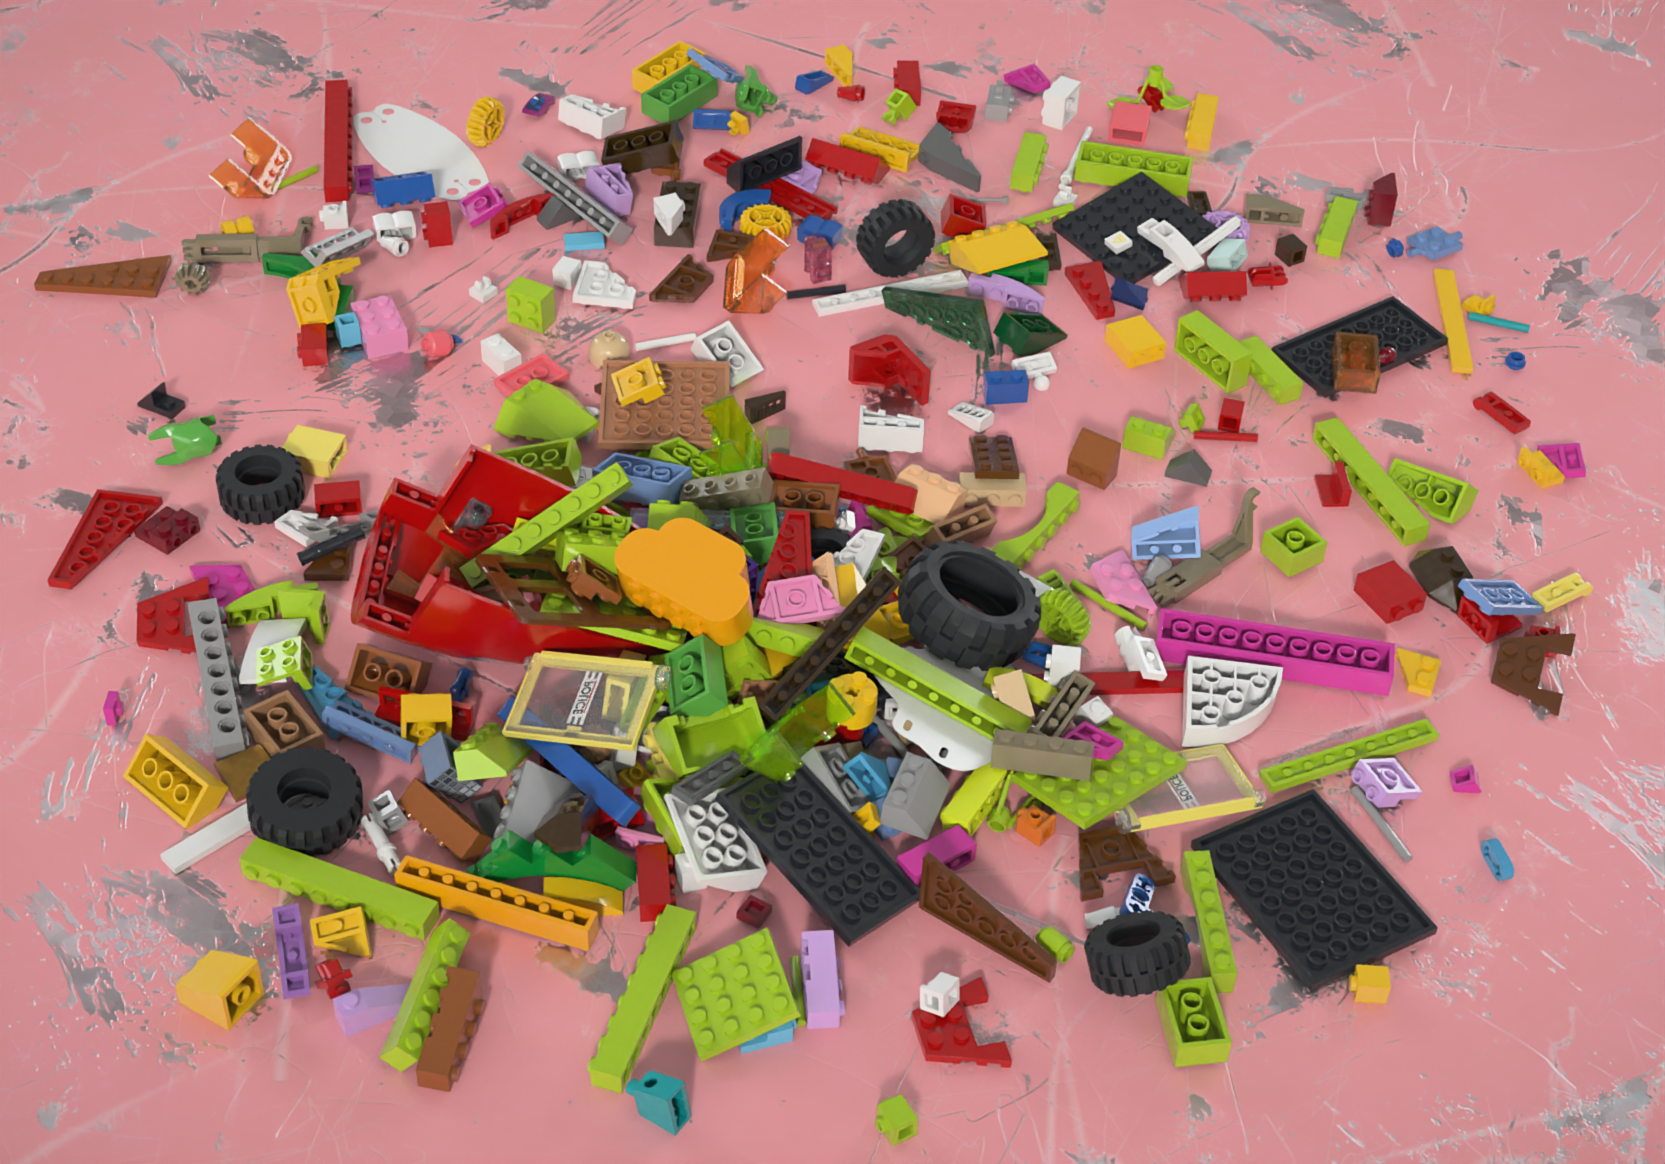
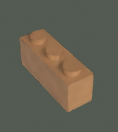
[925,503,998,547]

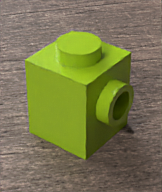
[875,1094,919,1146]

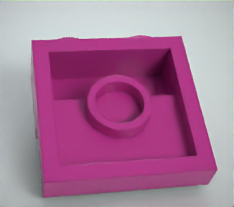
[457,182,509,228]

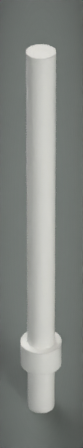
[1058,126,1093,190]

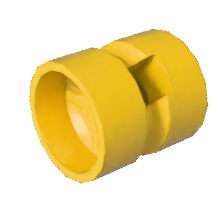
[220,215,255,234]

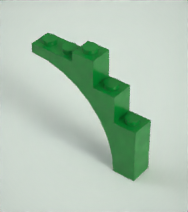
[262,252,355,331]
[465,830,637,891]

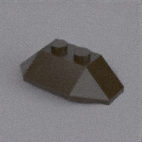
[1409,546,1473,615]
[533,793,601,853]

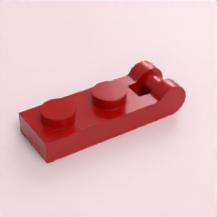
[1473,392,1531,435]

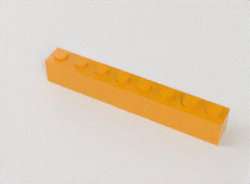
[394,855,599,951]

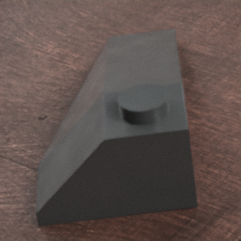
[918,123,981,192]

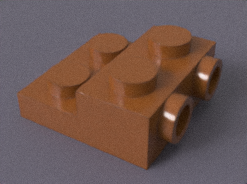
[566,554,622,605]

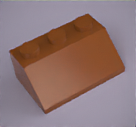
[768,480,840,530]
[344,643,433,702]

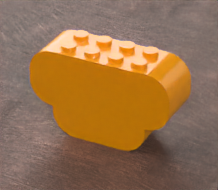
[614,518,754,646]

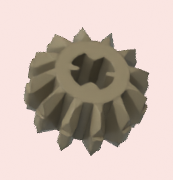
[175,261,211,295]

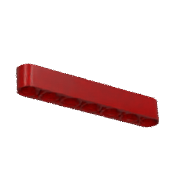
[766,452,918,514]

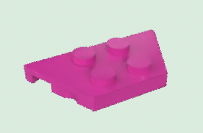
[189,564,255,625]

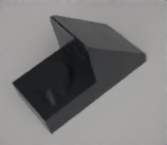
[137,382,186,420]

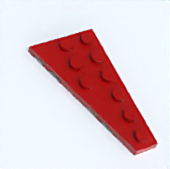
[47,489,163,589]
[752,510,815,626]

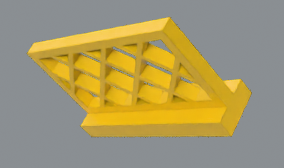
[839,126,920,173]

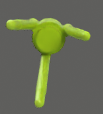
[986,774,1036,833]

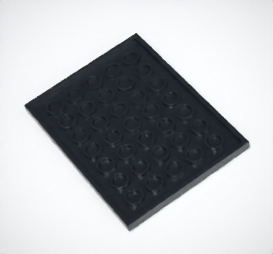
[1190,789,1438,991]

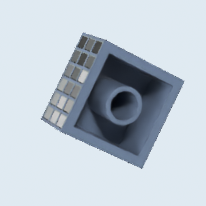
[418,731,483,804]

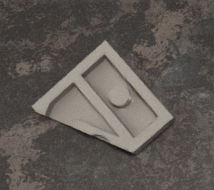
[1324,187,1368,210]

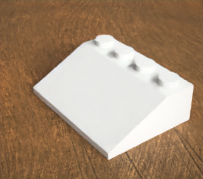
[664,788,768,892]

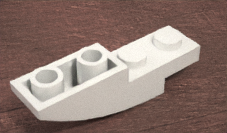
[1137,218,1205,272]

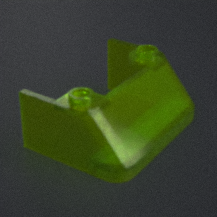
[699,394,763,477]
[737,683,856,782]

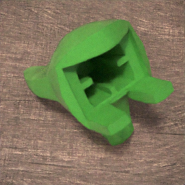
[735,65,777,118]
[148,414,222,465]

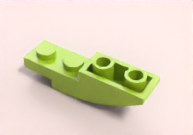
[556,513,632,539]
[225,580,319,628]

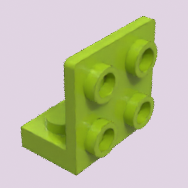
[278,588,330,644]
[255,635,313,691]

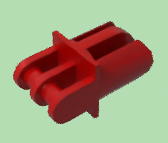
[1137,84,1166,113]
[1247,262,1288,290]

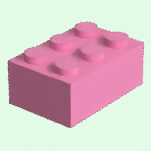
[350,295,409,359]

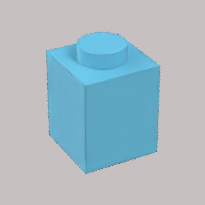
[334,312,362,348]

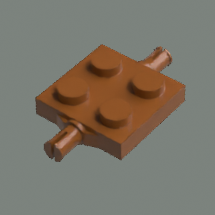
[844,447,897,482]

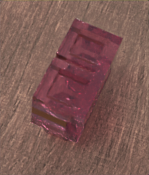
[804,235,832,284]

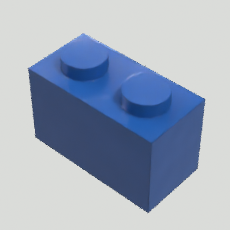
[982,370,1029,405]

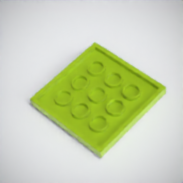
[671,928,801,1062]

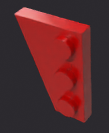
[437,523,513,559]

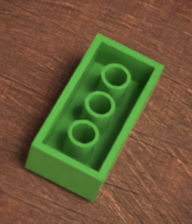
[641,64,717,123]

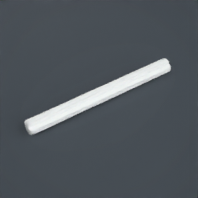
[1152,216,1241,286]

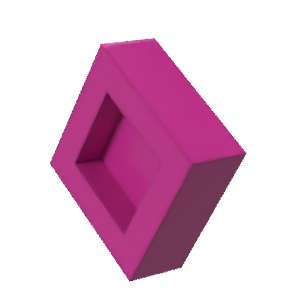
[103,691,124,726]

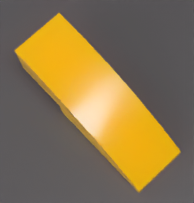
[543,877,623,916]

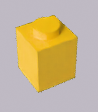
[1349,964,1391,1004]

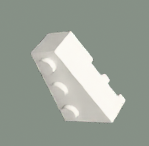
[858,405,924,453]

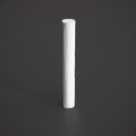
[635,333,696,351]

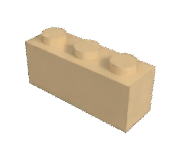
[958,472,1027,507]

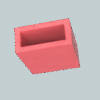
[1108,101,1152,146]

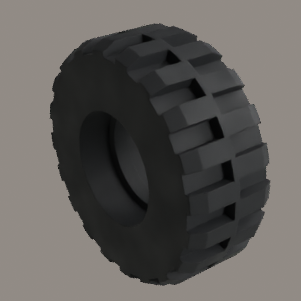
[246,747,363,857]

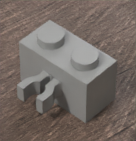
[985,80,1014,122]

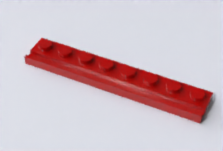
[703,148,837,220]

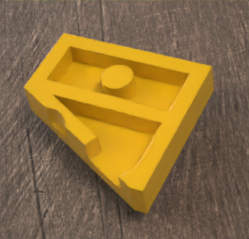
[1395,648,1442,697]
[310,906,373,958]

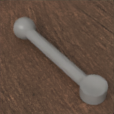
[969,196,1009,204]

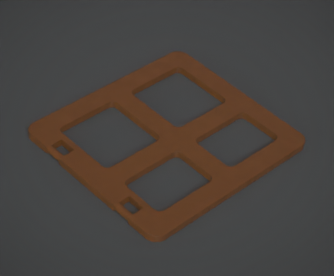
[475,554,672,630]

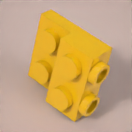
[611,357,667,406]

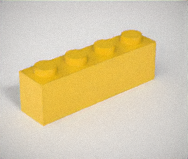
[1184,93,1219,151]

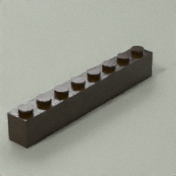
[757,566,902,727]

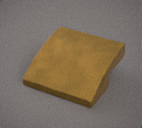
[214,743,271,803]

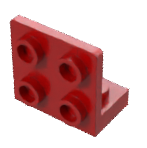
[1457,596,1522,644]

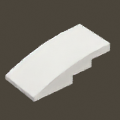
[238,618,307,684]

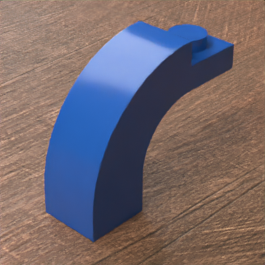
[719,189,771,232]

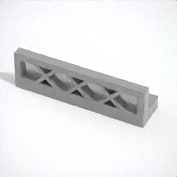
[301,227,375,267]

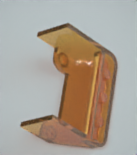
[209,117,292,199]
[723,228,789,314]

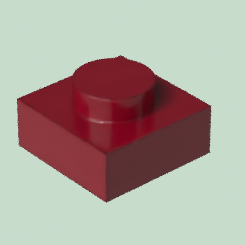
[736,895,772,929]

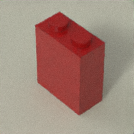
[1354,560,1427,624]

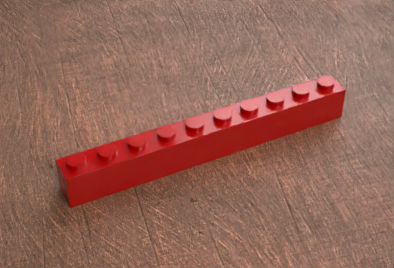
[323,80,353,203]

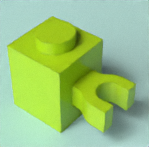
[882,88,917,126]

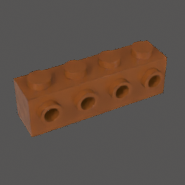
[397,778,492,864]

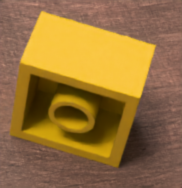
[400,693,452,746]

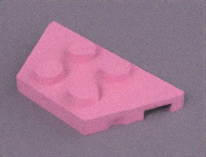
[1089,550,1157,615]
[757,574,845,624]

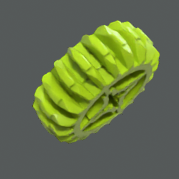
[1039,587,1092,647]

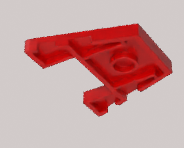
[136,577,210,654]
[911,977,1012,1068]

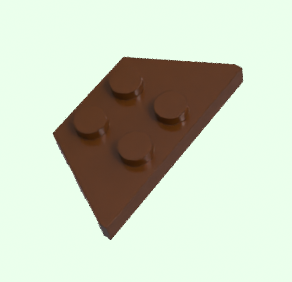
[649,254,713,303]

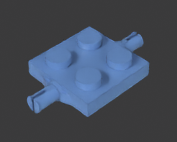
[1407,227,1463,261]

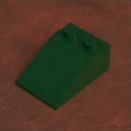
[993,312,1068,356]

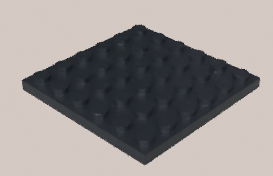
[1052,172,1217,288]

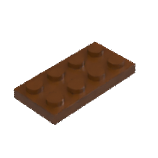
[969,435,1019,479]

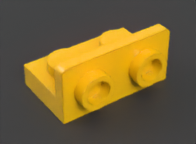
[1517,446,1565,489]

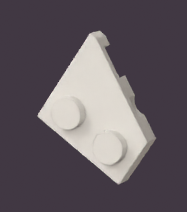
[274,510,339,547]

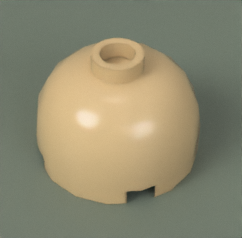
[589,331,630,369]

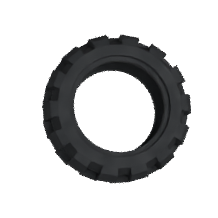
[898,541,1041,671]

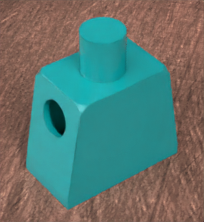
[626,1070,692,1136]

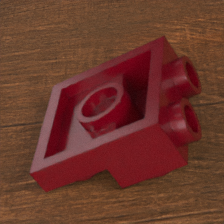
[134,506,200,555]

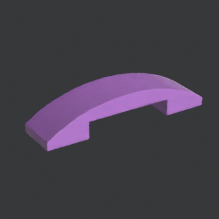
[272,903,311,1000]

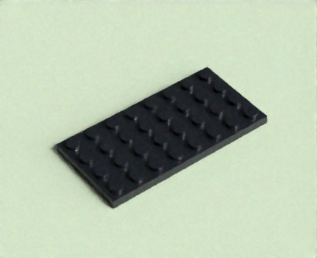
[1271,296,1449,398]
[715,751,920,947]

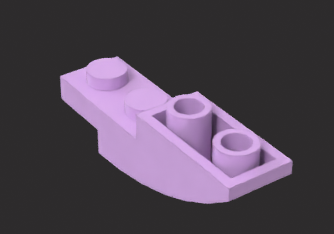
[968,273,1045,314]

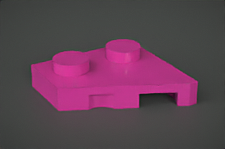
[1003,63,1051,94]
[1537,443,1586,478]
[1062,721,1124,760]

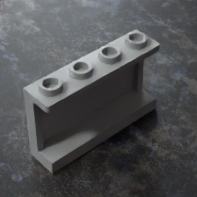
[494,760,579,844]

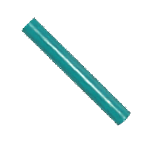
[1468,312,1530,333]

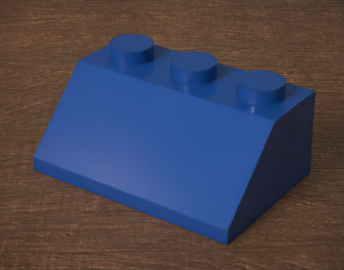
[369,171,435,208]

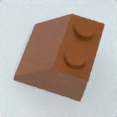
[1066,427,1122,490]

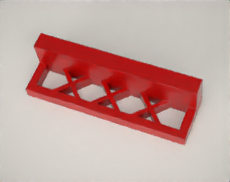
[374,686,475,741]

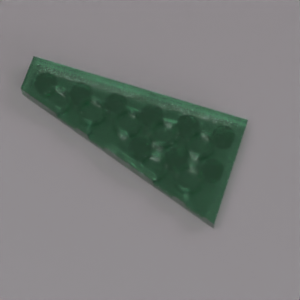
[881,286,996,357]

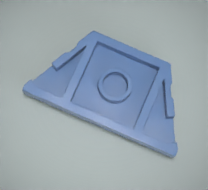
[686,48,745,84]

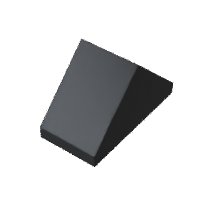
[537,195,580,230]
[1165,449,1212,487]

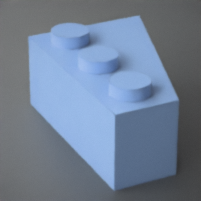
[1131,505,1201,560]

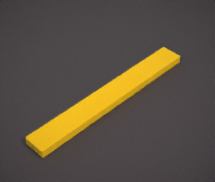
[1433,269,1473,374]

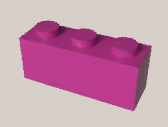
[897,825,977,888]

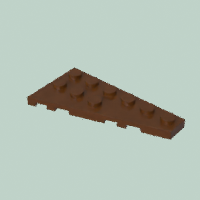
[919,852,1057,983]

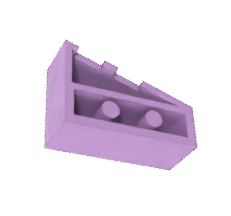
[585,163,633,217]
[801,930,845,1029]

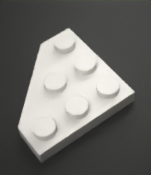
[572,260,636,309]

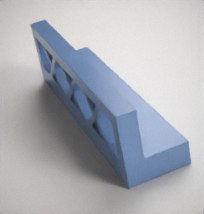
[322,700,420,764]

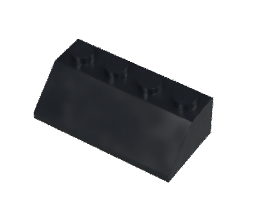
[727,136,802,192]

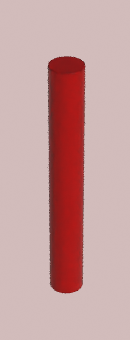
[1193,431,1258,442]

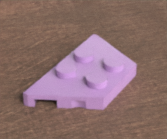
[781,160,822,195]

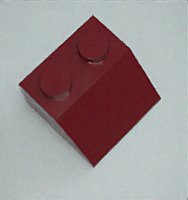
[1364,173,1398,226]

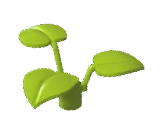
[1106,65,1192,110]

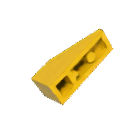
[825,44,854,87]

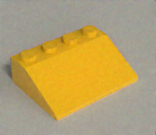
[948,221,1048,274]

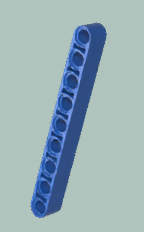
[496,695,641,827]

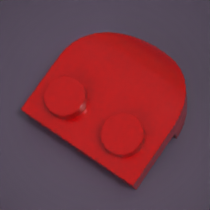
[936,100,976,133]

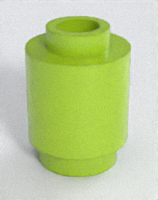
[1035,926,1075,964]

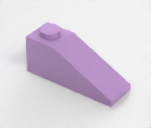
[332,983,410,1038]

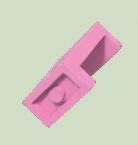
[615,786,668,851]

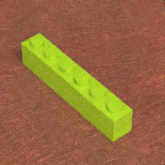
[379,918,471,1072]

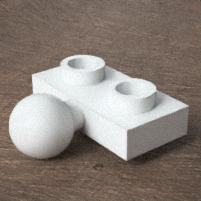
[1011,351,1057,391]

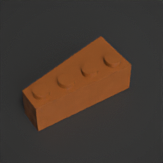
[416,966,486,1092]

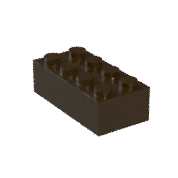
[601,120,684,175]
[654,181,701,248]

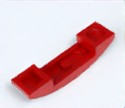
[490,193,555,240]

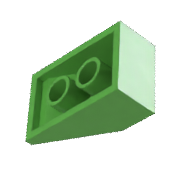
[730,502,779,564]

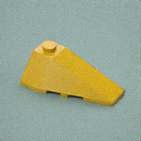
[835,563,890,651]

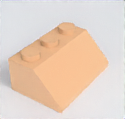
[894,465,968,524]

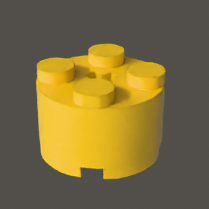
[827,671,878,730]

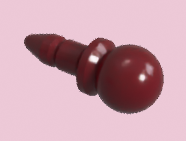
[1375,347,1397,364]

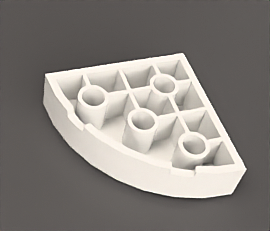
[1182,656,1283,748]

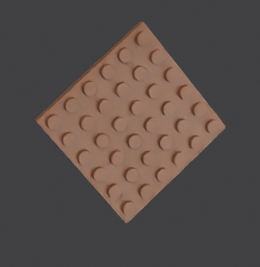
[598,360,729,451]

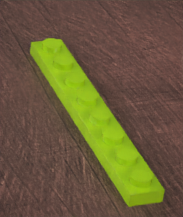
[933,202,1075,256]
[1259,718,1440,793]

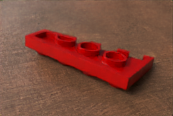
[1064,261,1115,320]

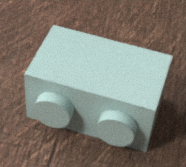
[1207,238,1248,272]

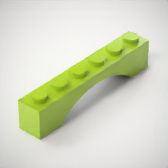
[991,481,1081,571]
[745,617,826,658]
[1180,850,1238,993]

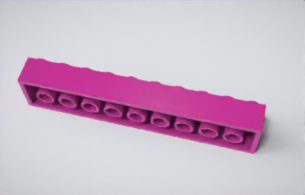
[1155,608,1395,696]

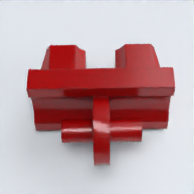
[315,958,353,1001]

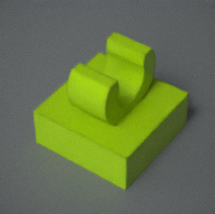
[1178,403,1206,433]

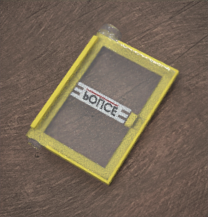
[502,651,671,751]
[1115,743,1266,834]

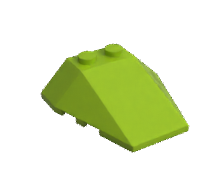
[494,378,599,442]

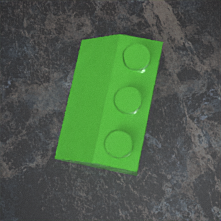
[665,634,728,716]

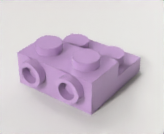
[1350,758,1422,808]

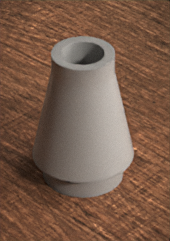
[1142,555,1173,587]

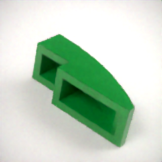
[988,260,1049,286]

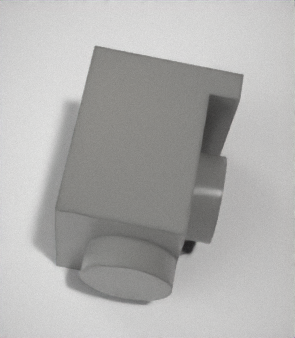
[367,789,409,836]

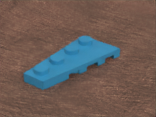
[292,664,375,740]

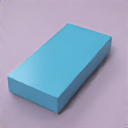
[563,231,605,251]

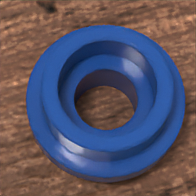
[1386,238,1404,258]
[1505,352,1526,370]

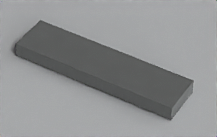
[671,750,752,806]

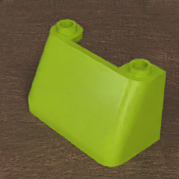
[652,696,773,779]

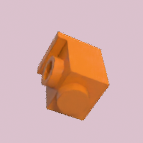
[1016,805,1057,847]

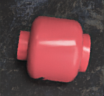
[421,330,454,358]

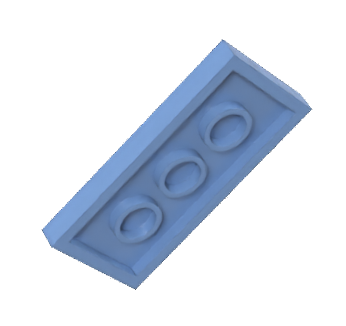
[1458,579,1544,616]

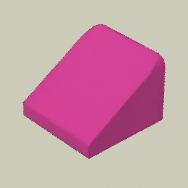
[1450,764,1482,793]

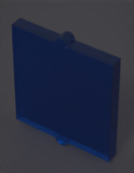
[1110,278,1148,310]

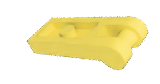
[1532,572,1593,613]

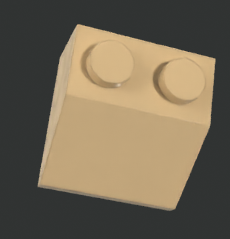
[991,669,1037,724]

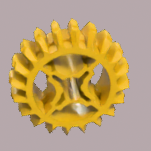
[466,96,505,147]
[740,203,792,245]

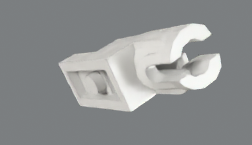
[1115,626,1167,681]

